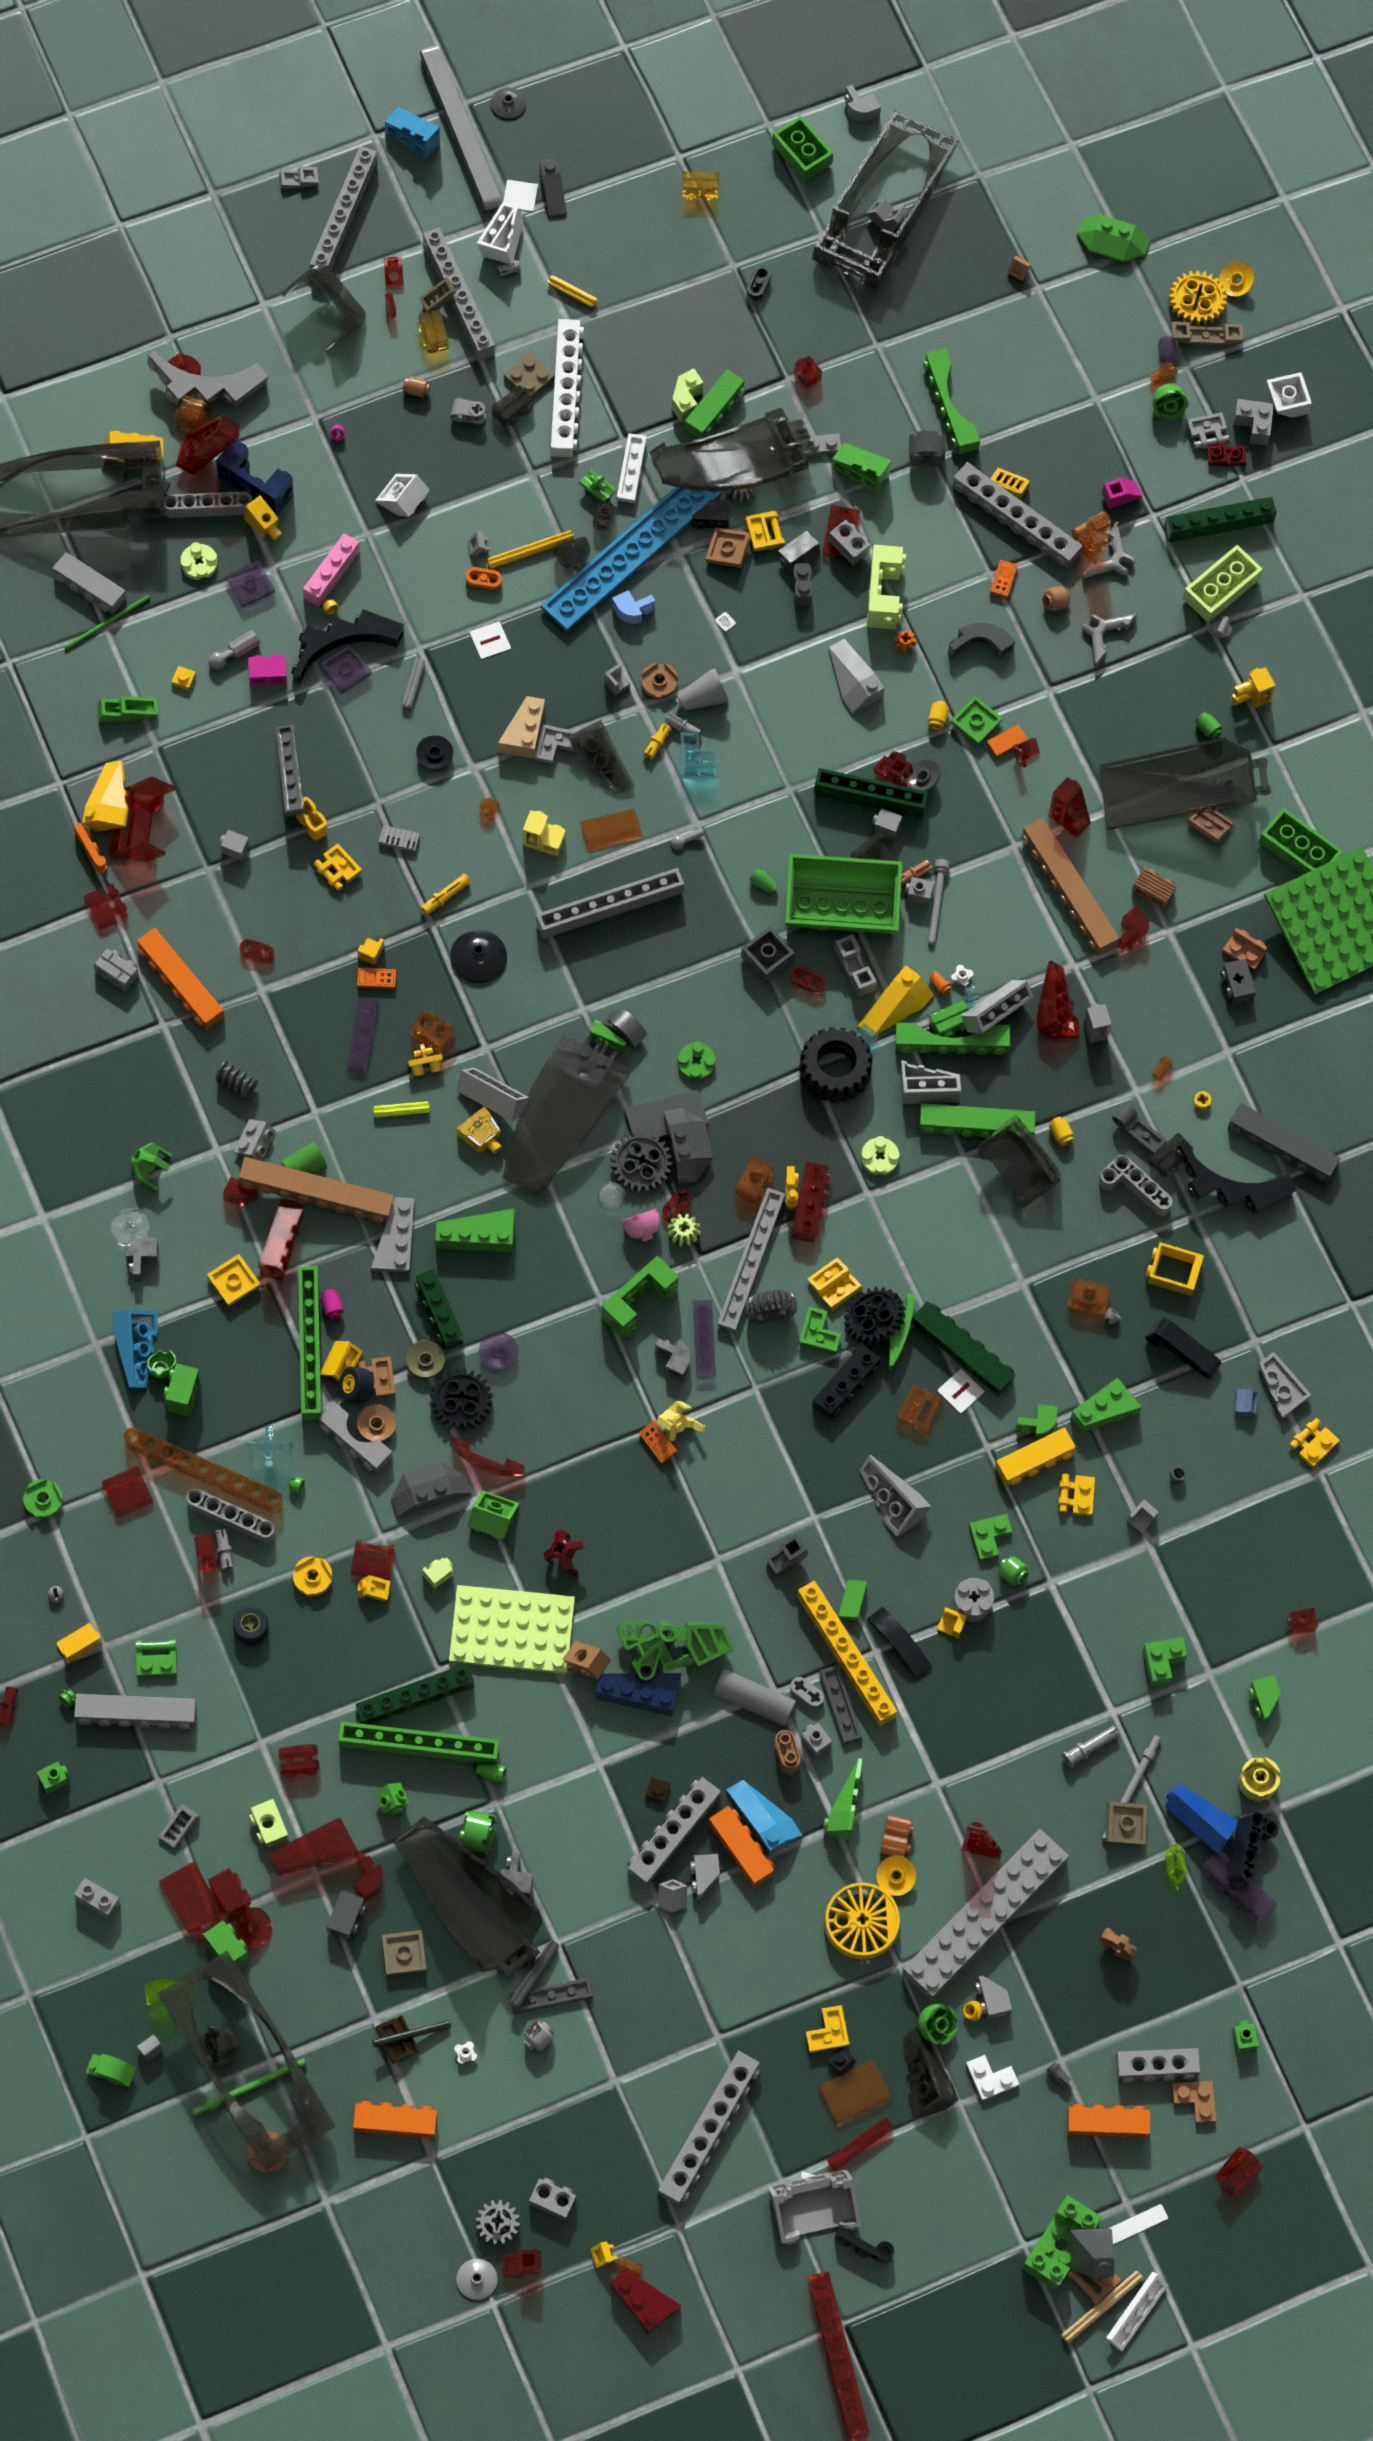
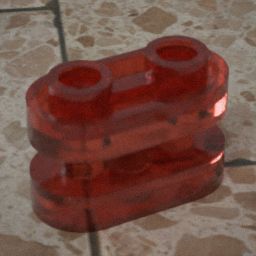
[278,1744,320,1778]

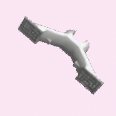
[1082,522,1135,581]
[1082,612,1137,668]

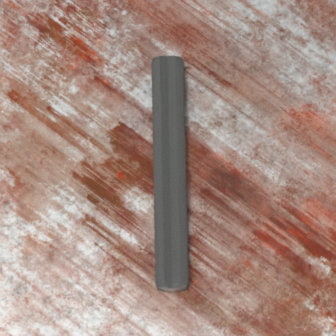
[510,1940,559,2009]

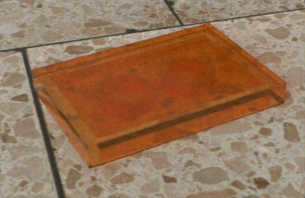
[819,2060,891,2123]

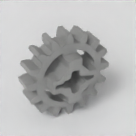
[476,2200,520,2245]

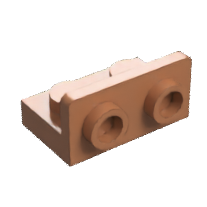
[1222,928,1268,972]

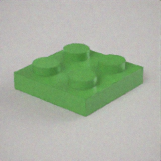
[950,696,1003,746]

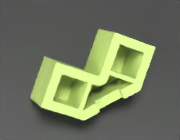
[672,368,703,423]

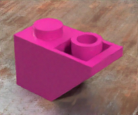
[1102,478,1143,509]

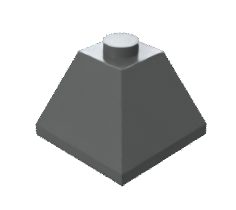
[1070,2229,1114,2278]

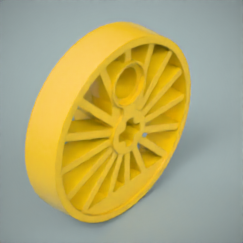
[824,1883,900,1960]

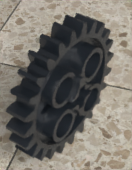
[844,1286,906,1346]
[430,1368,493,1431]

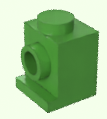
[1232,2020,1259,2053]

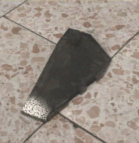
[568,720,634,795]

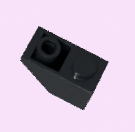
[692,500,729,529]

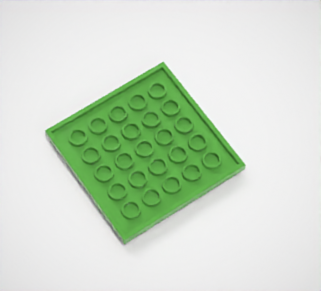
[1263,847,1373,995]

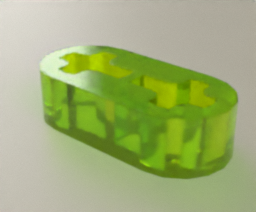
[1165,1845,1186,1884]

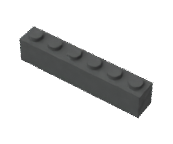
[1228,1103,1341,1183]

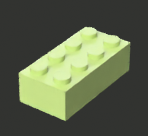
[1183,545,1263,623]

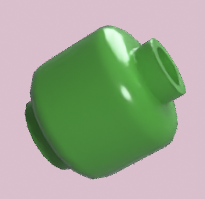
[999,1557,1029,1586]

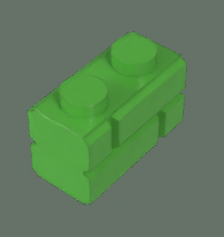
[929,1000,968,1038]

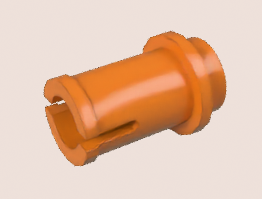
[929,971,952,995]

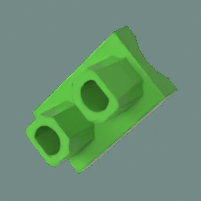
[579,469,616,503]

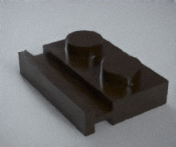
[375,2015,420,2064]

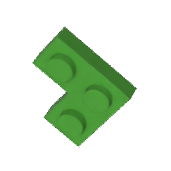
[799,1307,841,1354]
[969,1514,1012,1561]

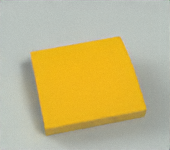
[807,1257,863,1311]

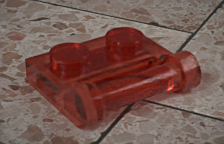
[351,1539,395,1580]

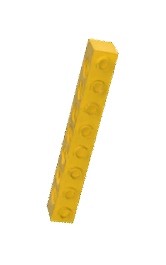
[797,1580,897,1727]

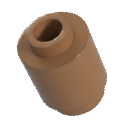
[403,377,430,398]

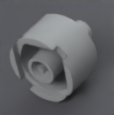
[953,1578,994,1622]

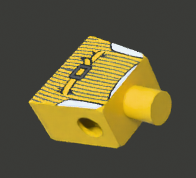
[457,1106,502,1154]

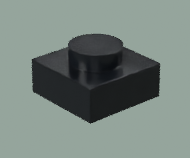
[827,2047,856,2076]

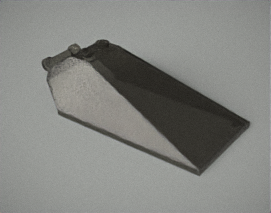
[1100,737,1271,830]

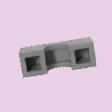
[834,934,877,998]

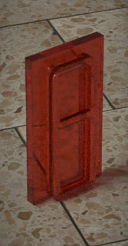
[822,505,860,559]

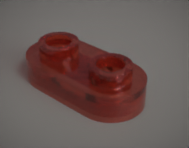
[790,965,826,994]

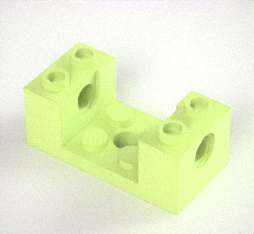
[867,545,906,630]

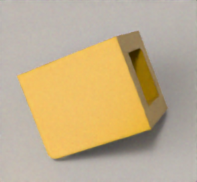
[357,938,384,965]
[937,1607,967,1639]

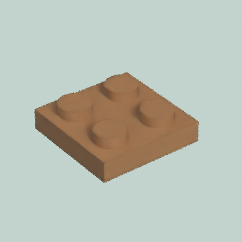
[705,527,751,568]

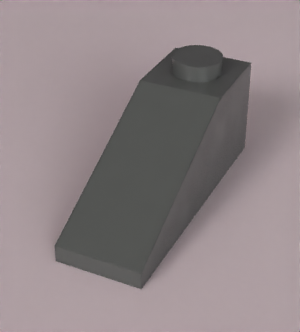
[539,158,567,218]

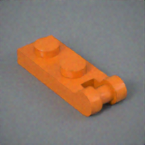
[74,823,107,874]

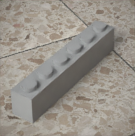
[74,1694,196,1729]

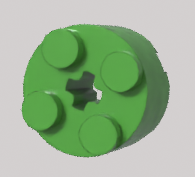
[459,1811,497,1855]

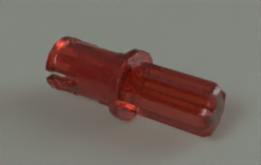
[0,1686,18,1726]

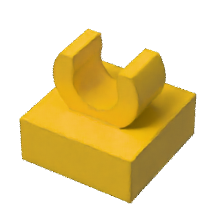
[590,2241,617,2268]

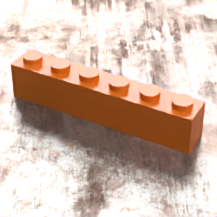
[137,928,224,1030]

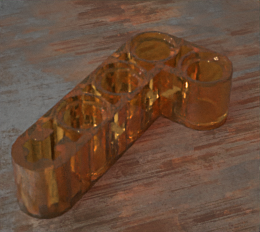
[1071,511,1112,558]

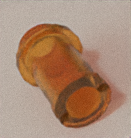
[1151,1056,1173,1081]
[616,2256,643,2277]

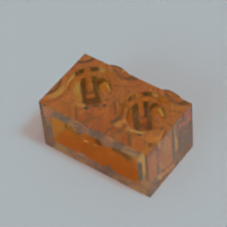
[410,1010,455,1054]

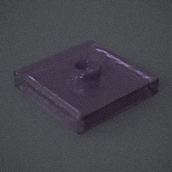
[225,560,275,608]
[320,645,372,694]

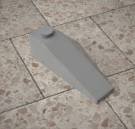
[829,639,885,714]

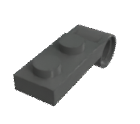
[1112,1103,1167,1156]

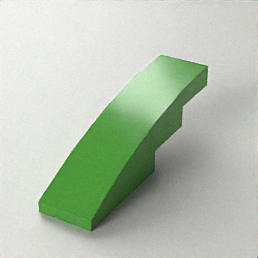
[888,1293,915,1372]

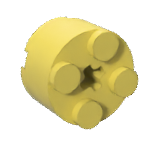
[1238,1757,1280,1802]

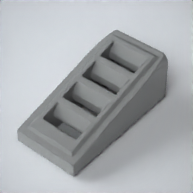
[158,1804,199,1849]

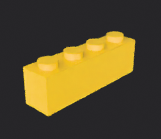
[995,1427,1076,1486]

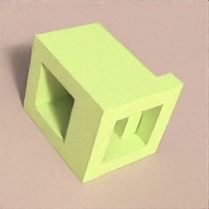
[422,1558,453,1589]

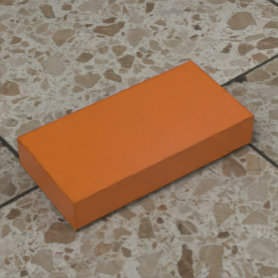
[986,724,1028,758]

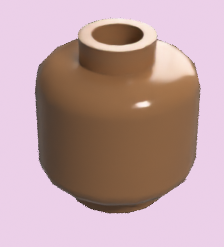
[1042,586,1071,612]

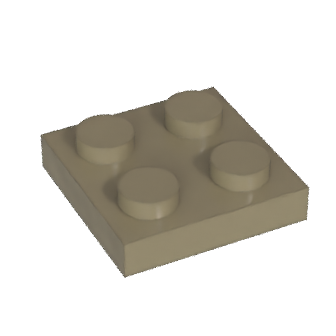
[504,352,555,400]
[1106,1802,1147,1845]
[382,1930,427,1976]

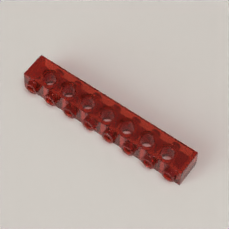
[808,2271,870,2441]

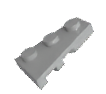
[1258,1352,1311,1420]

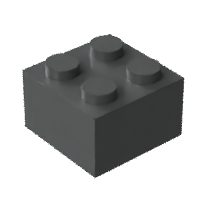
[741,926,795,983]

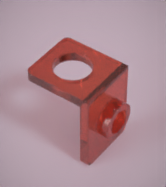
[384,256,404,286]
[1012,737,1040,768]

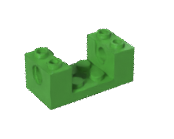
[601,1255,679,1339]
[1022,2195,1102,2291]

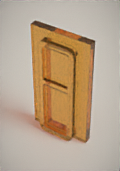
[580,809,642,850]

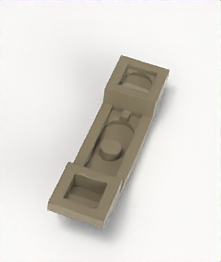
[1171,322,1244,346]

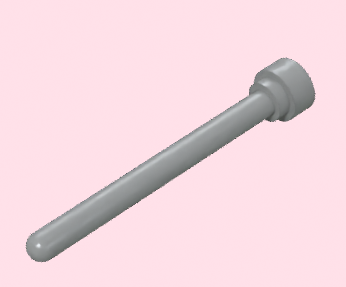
[928,859,950,945]

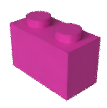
[248,655,287,686]

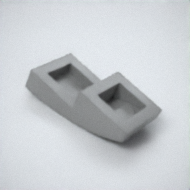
[279,166,319,189]

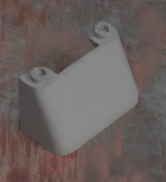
[769,2170,862,2245]

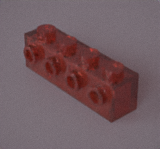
[791,1162,831,1243]

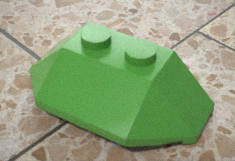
[1077,215,1150,262]

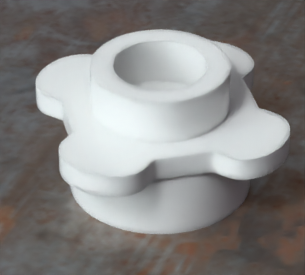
[951,965,973,986]
[454,2041,477,2064]

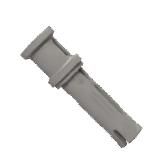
[1062,1726,1119,1768]

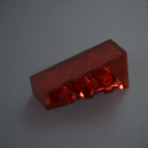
[258,1199,304,1281]

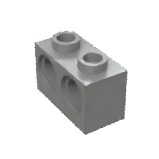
[828,520,871,565]
[1084,1004,1112,1043]
[529,2178,576,2221]

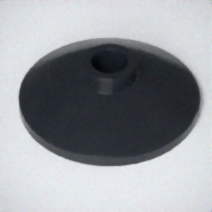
[416,735,453,770]

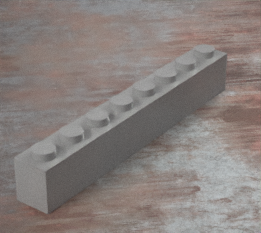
[536,868,684,939]

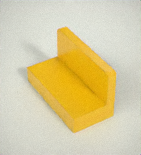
[320,1341,363,1382]
[57,1623,102,1663]

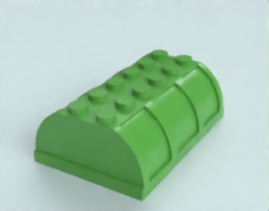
[785,854,902,936]

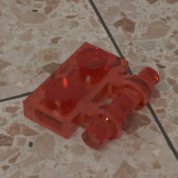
[84,884,128,930]

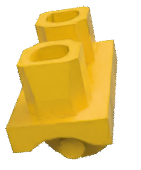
[407,1044,443,1077]

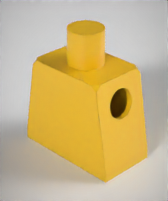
[244,496,282,540]

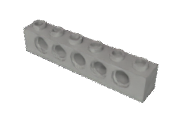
[627,1777,721,1887]

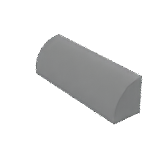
[457,1068,529,1121]
[713,1669,796,1726]

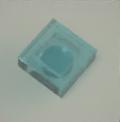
[856,1023,879,1047]

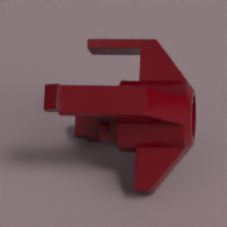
[543,1530,584,1576]

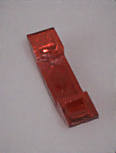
[451,1437,525,1476]

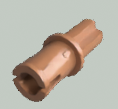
[901,860,932,888]

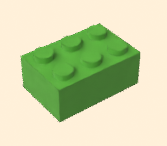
[772,116,834,182]

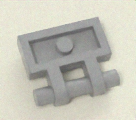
[1187,412,1230,450]

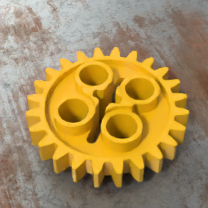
[1168,270,1227,326]

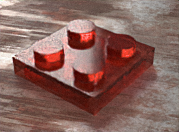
[101,1466,153,1518]

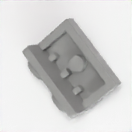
[234,1119,276,1161]

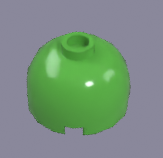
[1152,384,1189,420]
[918,2004,958,2045]

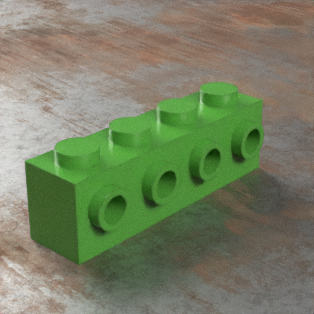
[684,369,745,441]

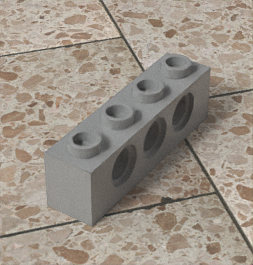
[1116,2048,1200,2083]

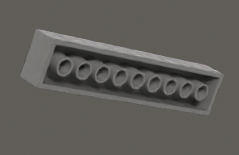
[902,1829,1069,2001]

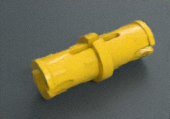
[643,723,672,760]

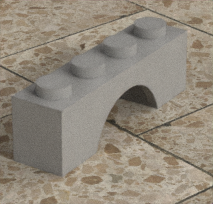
[319,1402,393,1474]

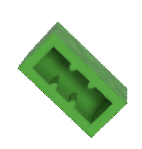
[281,1142,327,1174]

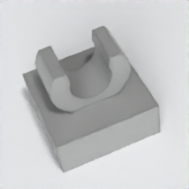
[468,531,490,556]

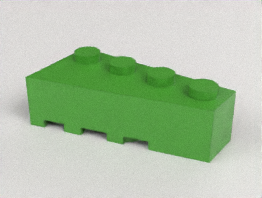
[435,1208,514,1252]

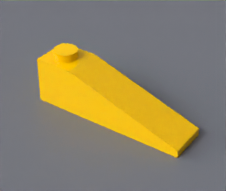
[857,966,934,1039]

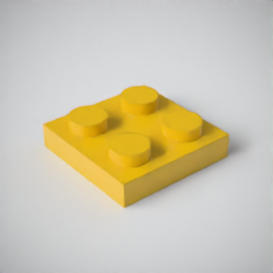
[207,1254,261,1307]

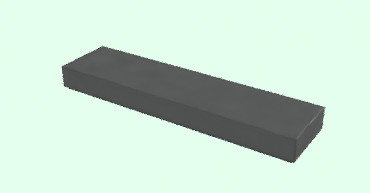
[819,1665,862,1745]
[510,1977,593,2014]

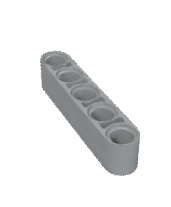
[162,492,253,518]
[186,1489,275,1543]

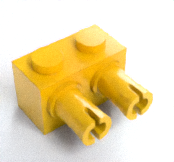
[1231,667,1276,708]

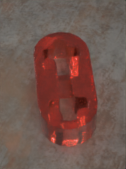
[239,939,275,964]
[662,1189,692,1222]

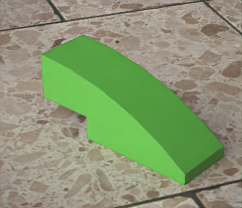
[97,696,158,722]

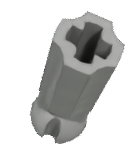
[208,630,261,670]

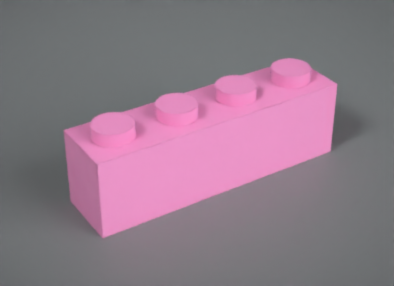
[303,533,360,607]

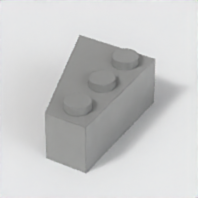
[900,1060,961,1104]

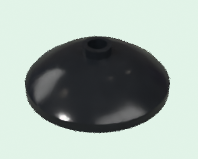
[450,930,507,983]

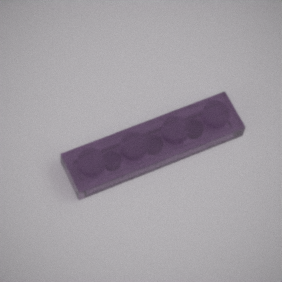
[348,998,379,1073]
[692,1300,716,1376]

